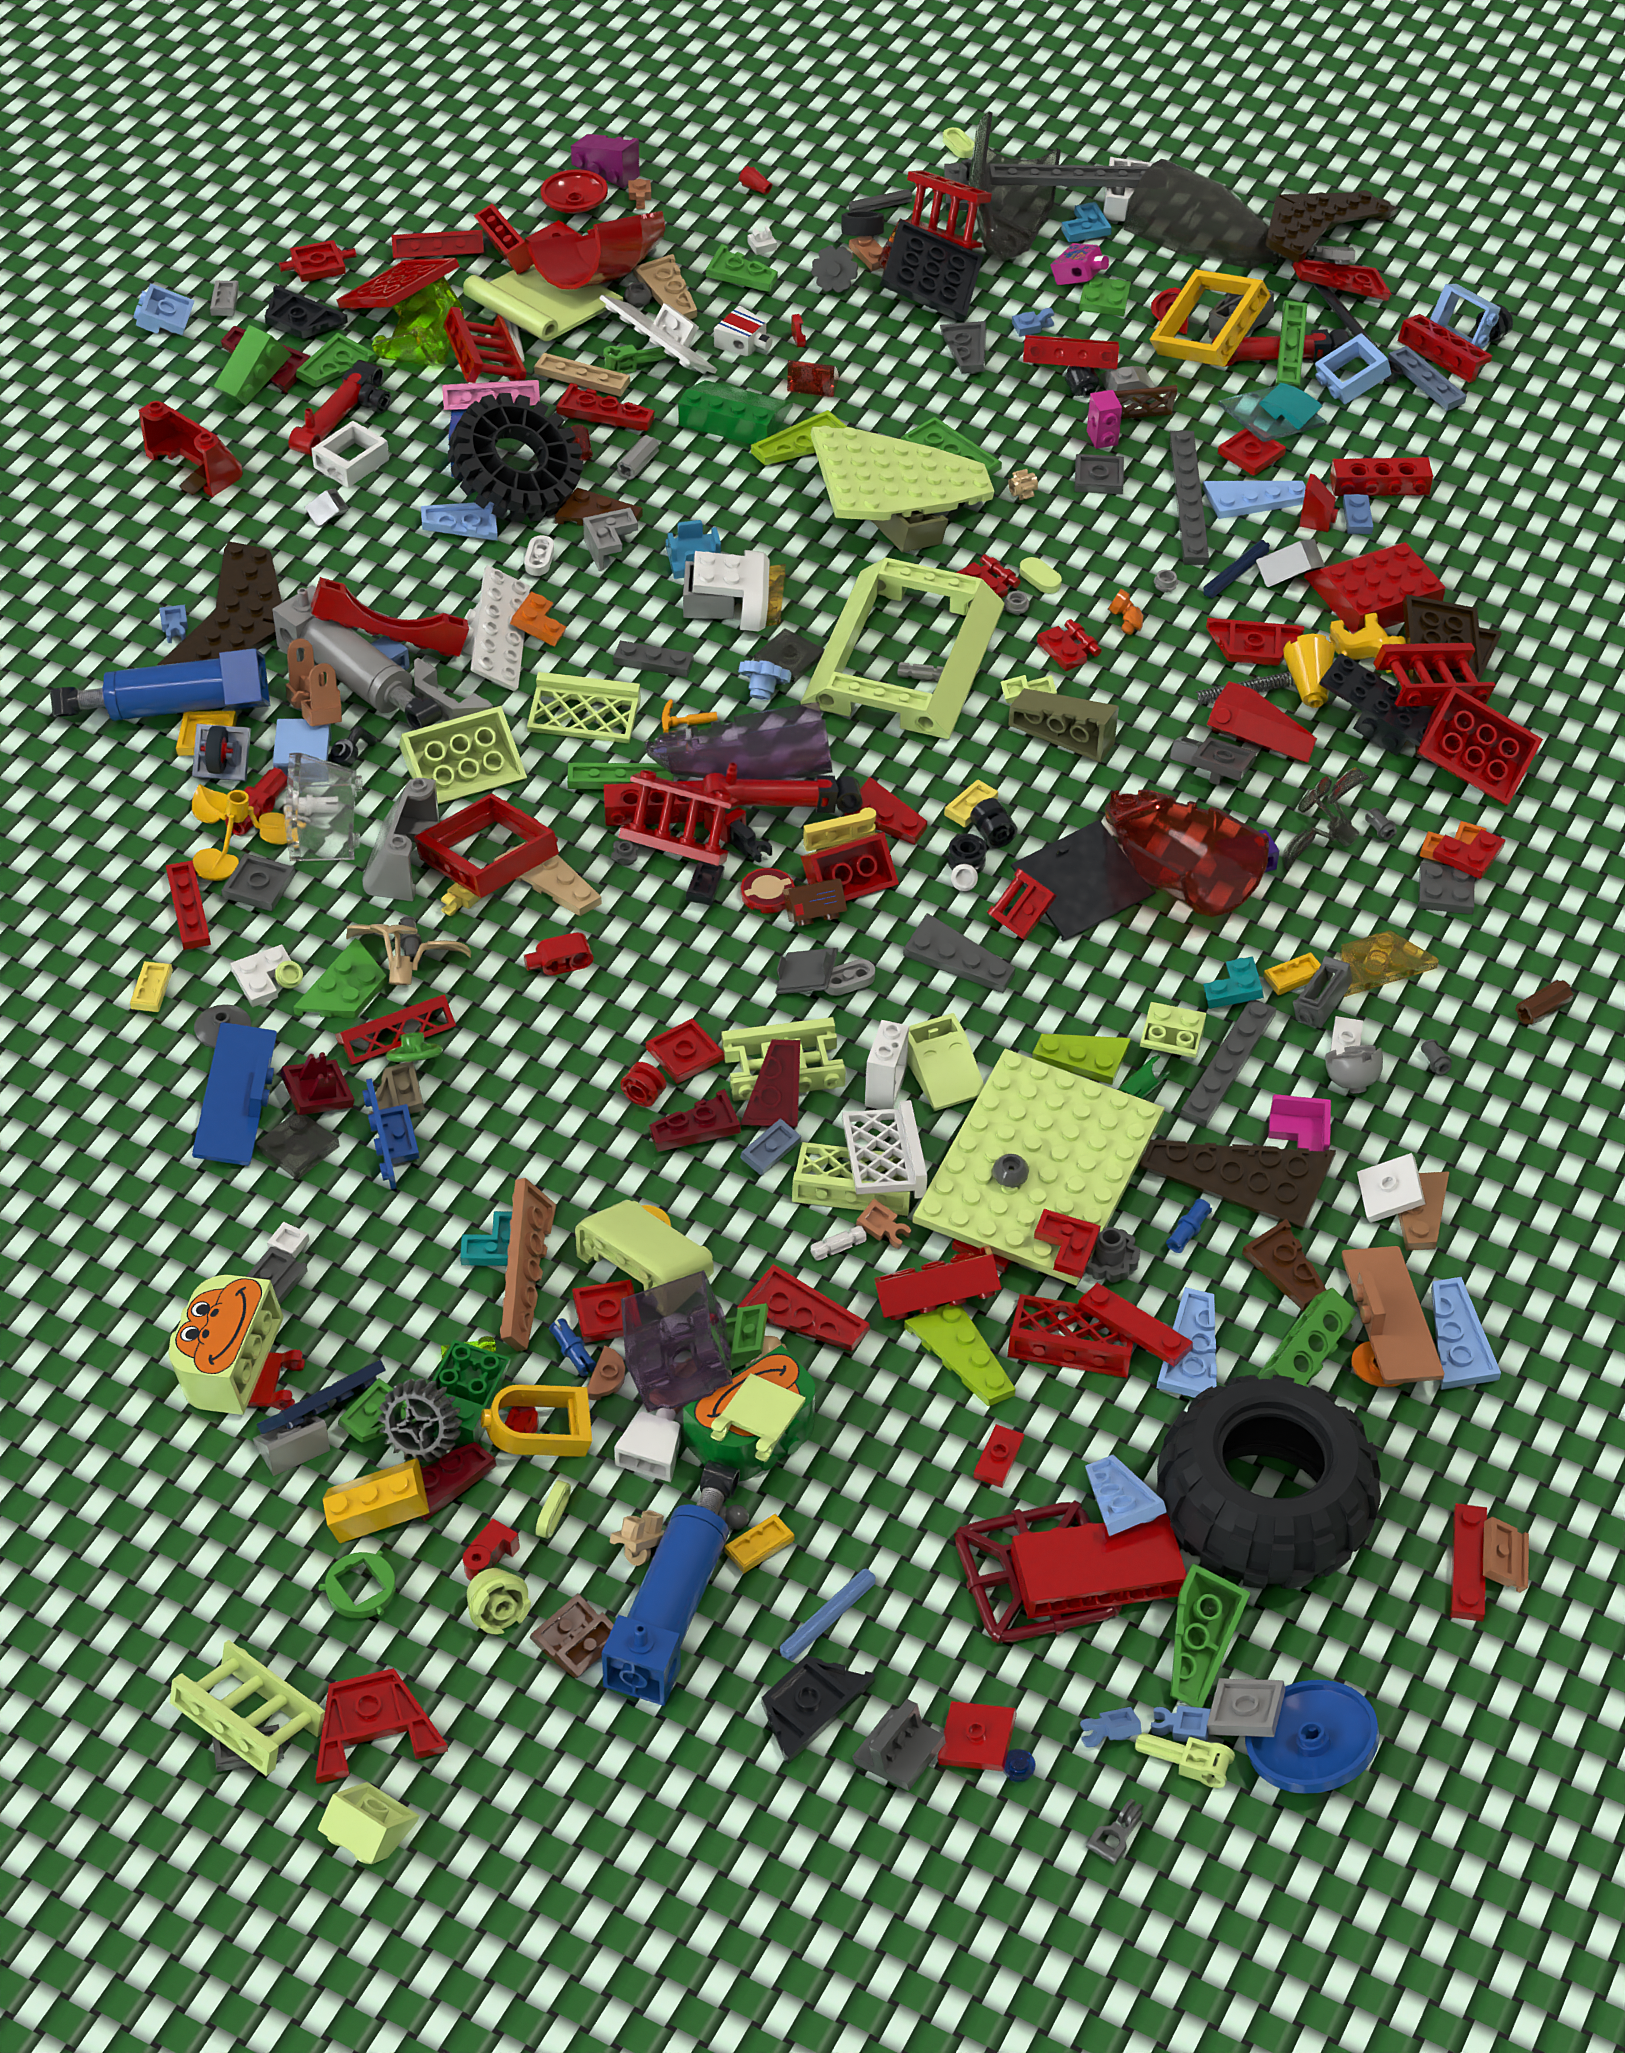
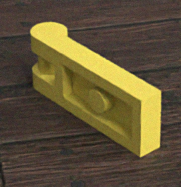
[803,807,876,852]

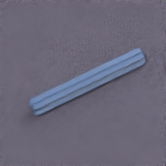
[780,1568,876,1661]

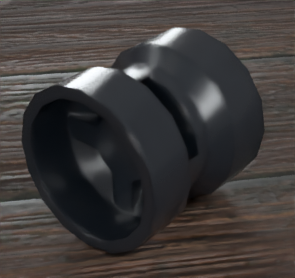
[358,383,392,414]

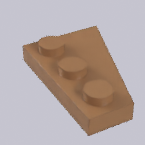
[1398,1172,1449,1251]

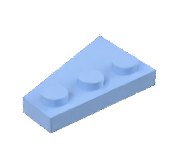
[421,502,498,541]

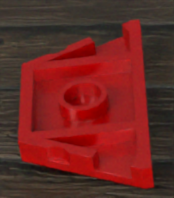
[1206,618,1304,666]

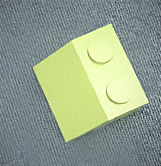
[317,1782,420,1864]

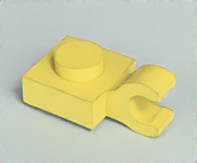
[441,883,481,916]

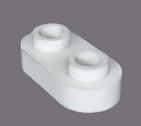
[524,535,554,576]

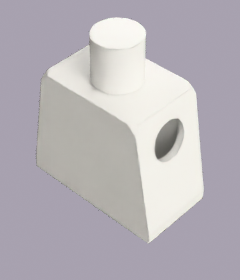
[614,1406,681,1482]

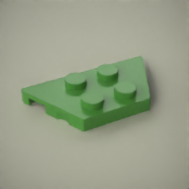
[293,938,387,1019]

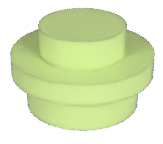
[275,961,303,989]

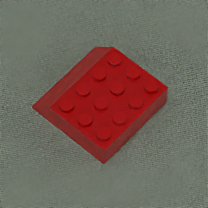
[1304,542,1446,634]

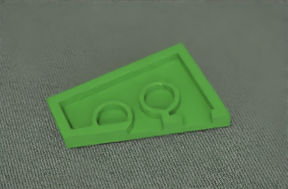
[706,244,778,292]
[296,333,376,388]

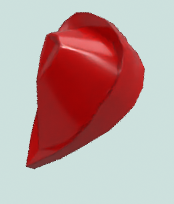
[1151,287,1189,335]

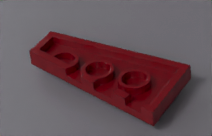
[221,326,311,393]

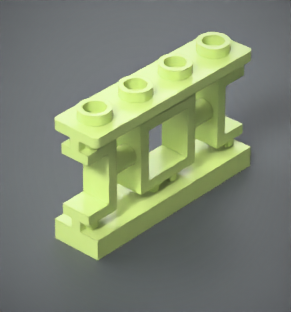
[722,1017,846,1101]

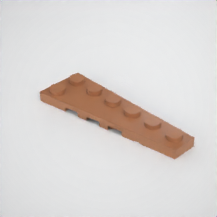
[500,1178,556,1351]

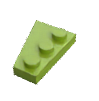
[1032,1034,1131,1085]

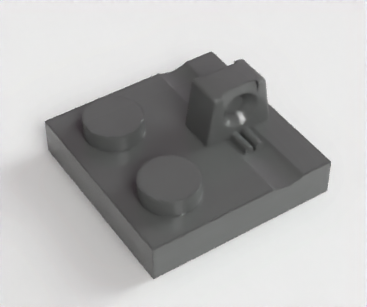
[1191,737,1257,785]

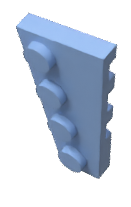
[1202,481,1306,519]
[1157,1287,1217,1398]

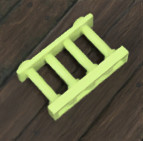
[170,1640,325,1776]

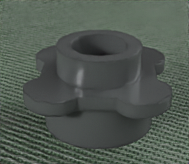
[611,840,639,866]

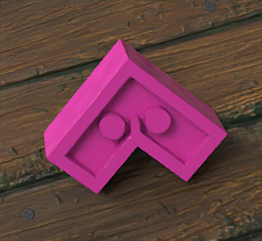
[1268,1094,1331,1152]

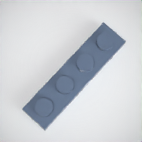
[1388,346,1467,411]

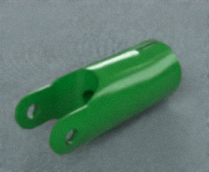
[1117,1055,1171,1100]

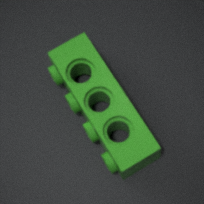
[1257,1287,1357,1387]

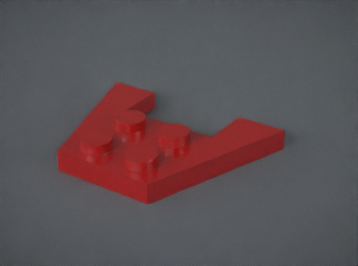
[315,1668,448,1784]

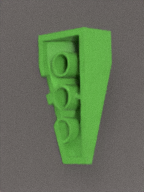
[1170,1563,1251,1708]

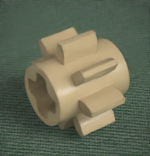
[1008,469,1038,500]

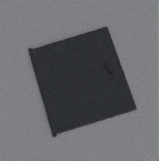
[1010,820,1156,942]

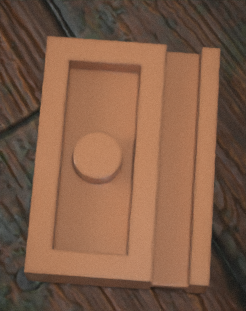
[1483,1517,1529,1593]

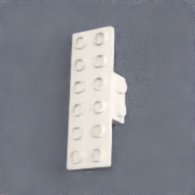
[599,295,717,374]
[463,565,530,691]

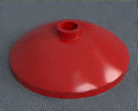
[541,169,608,214]

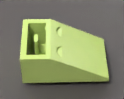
[907,1013,984,1111]

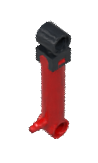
[1212,329,1350,367]
[288,360,384,457]
[702,762,863,813]

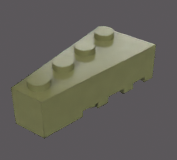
[871,510,948,552]
[1008,688,1119,762]

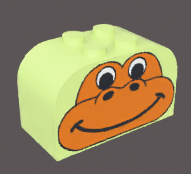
[169,1275,284,1415]

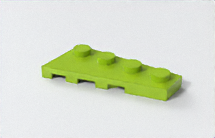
[751,410,847,465]
[904,1303,1016,1407]

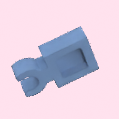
[159,605,188,643]
[1151,1706,1211,1742]

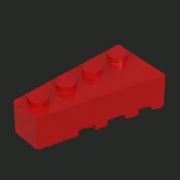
[874,1246,1001,1320]

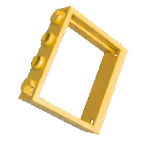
[1149,269,1271,367]

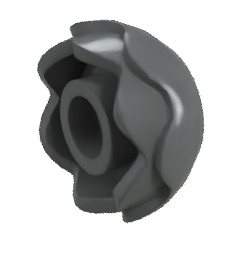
[623,282,653,308]
[992,1154,1029,1188]

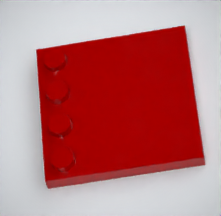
[336,258,460,310]

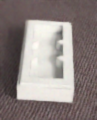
[1330,1016,1363,1055]

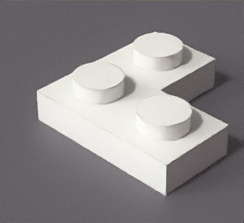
[230,944,291,1007]

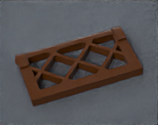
[1114,385,1178,419]

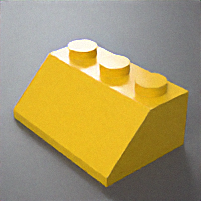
[323,1458,430,1543]

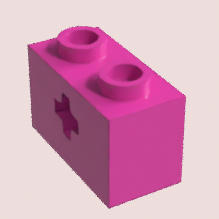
[1087,390,1122,449]

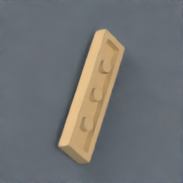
[534,353,630,397]

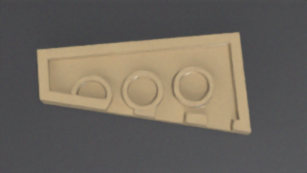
[633,254,697,320]
[493,841,602,916]

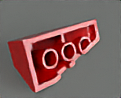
[1207,681,1317,763]

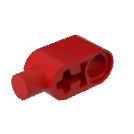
[524,932,594,976]

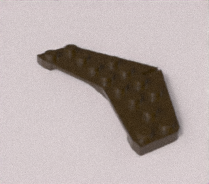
[1265,190,1398,263]
[157,541,282,666]

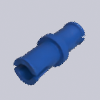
[1166,1199,1212,1253]
[549,1318,597,1376]

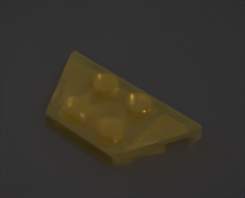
[1340,930,1439,997]

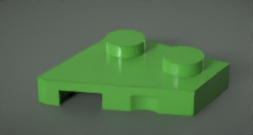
[338,1378,416,1443]

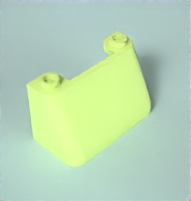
[575,1200,714,1317]

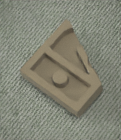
[368,1061,425,1115]

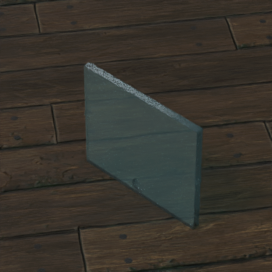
[1218,386,1327,442]

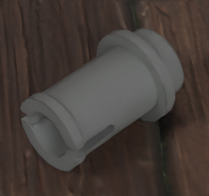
[1365,808,1397,840]
[1421,1039,1452,1075]

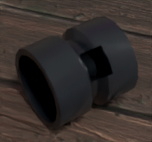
[970,798,1018,848]

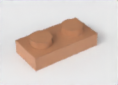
[849,236,888,271]

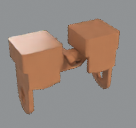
[286,638,342,726]

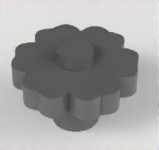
[811,246,858,292]
[1085,1227,1141,1283]

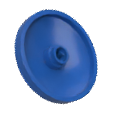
[1245,1680,1380,1793]

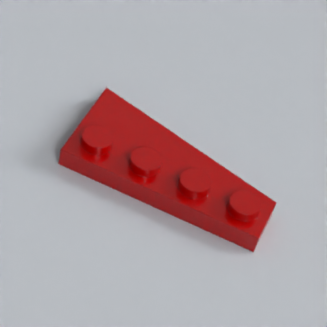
[737,1264,870,1351]

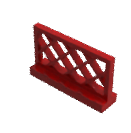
[1007,1294,1134,1378]

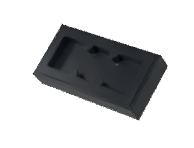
[685,861,725,906]

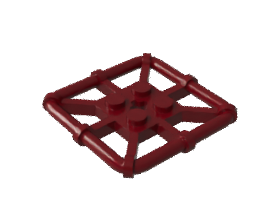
[954,1500,1122,1644]

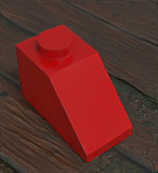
[1299,474,1339,532]

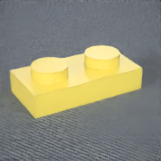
[944,780,998,827]

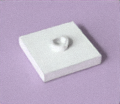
[1357,1153,1426,1223]

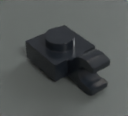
[730,820,772,863]

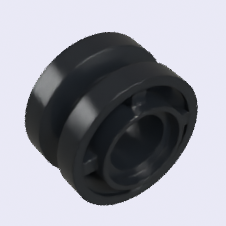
[1476,304,1513,342]
[948,834,987,874]

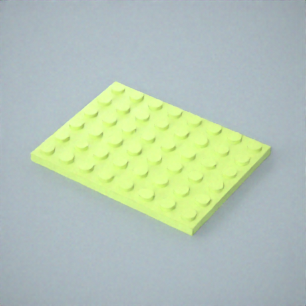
[913,1049,1165,1286]

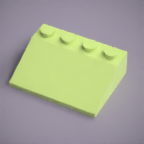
[399,706,527,805]

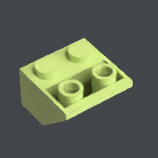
[1140,1002,1206,1058]

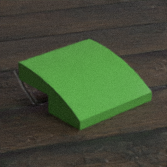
[707,1303,768,1374]

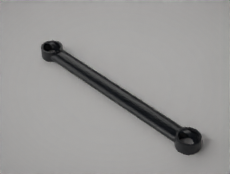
[1291,256,1403,383]

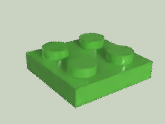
[1079,276,1131,316]

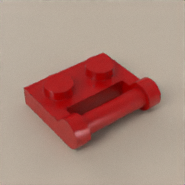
[987,868,1057,940]

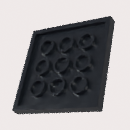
[879,219,983,322]

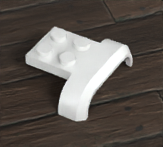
[692,550,769,631]

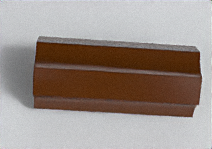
[1515,980,1574,1025]

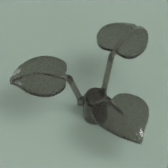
[1282,768,1370,871]

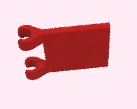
[247,1349,305,1410]

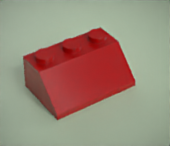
[800,832,899,901]

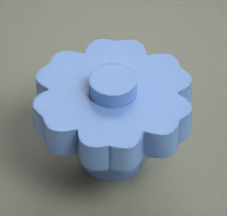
[738,660,792,700]

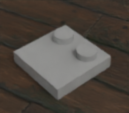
[1207,1678,1285,1737]

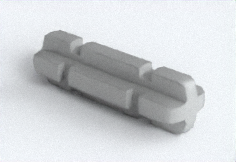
[897,662,944,681]

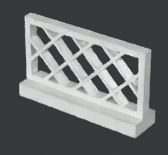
[842,1100,927,1198]

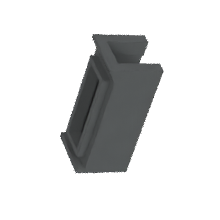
[1293,956,1353,1028]

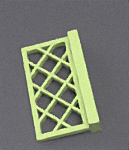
[527,672,641,744]
[792,1142,912,1216]

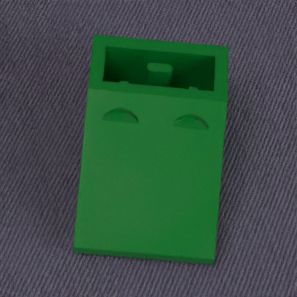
[419,1340,510,1447]

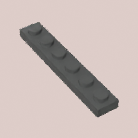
[1180,1000,1277,1128]

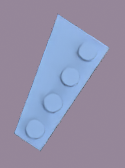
[1431,1277,1501,1390]
[1085,1455,1167,1536]

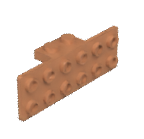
[1341,1246,1445,1384]

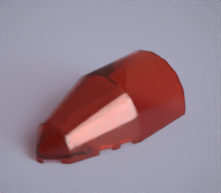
[1105,790,1269,917]

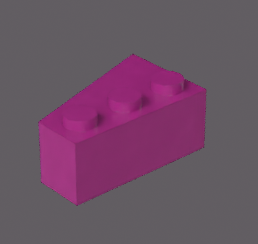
[571,134,640,188]

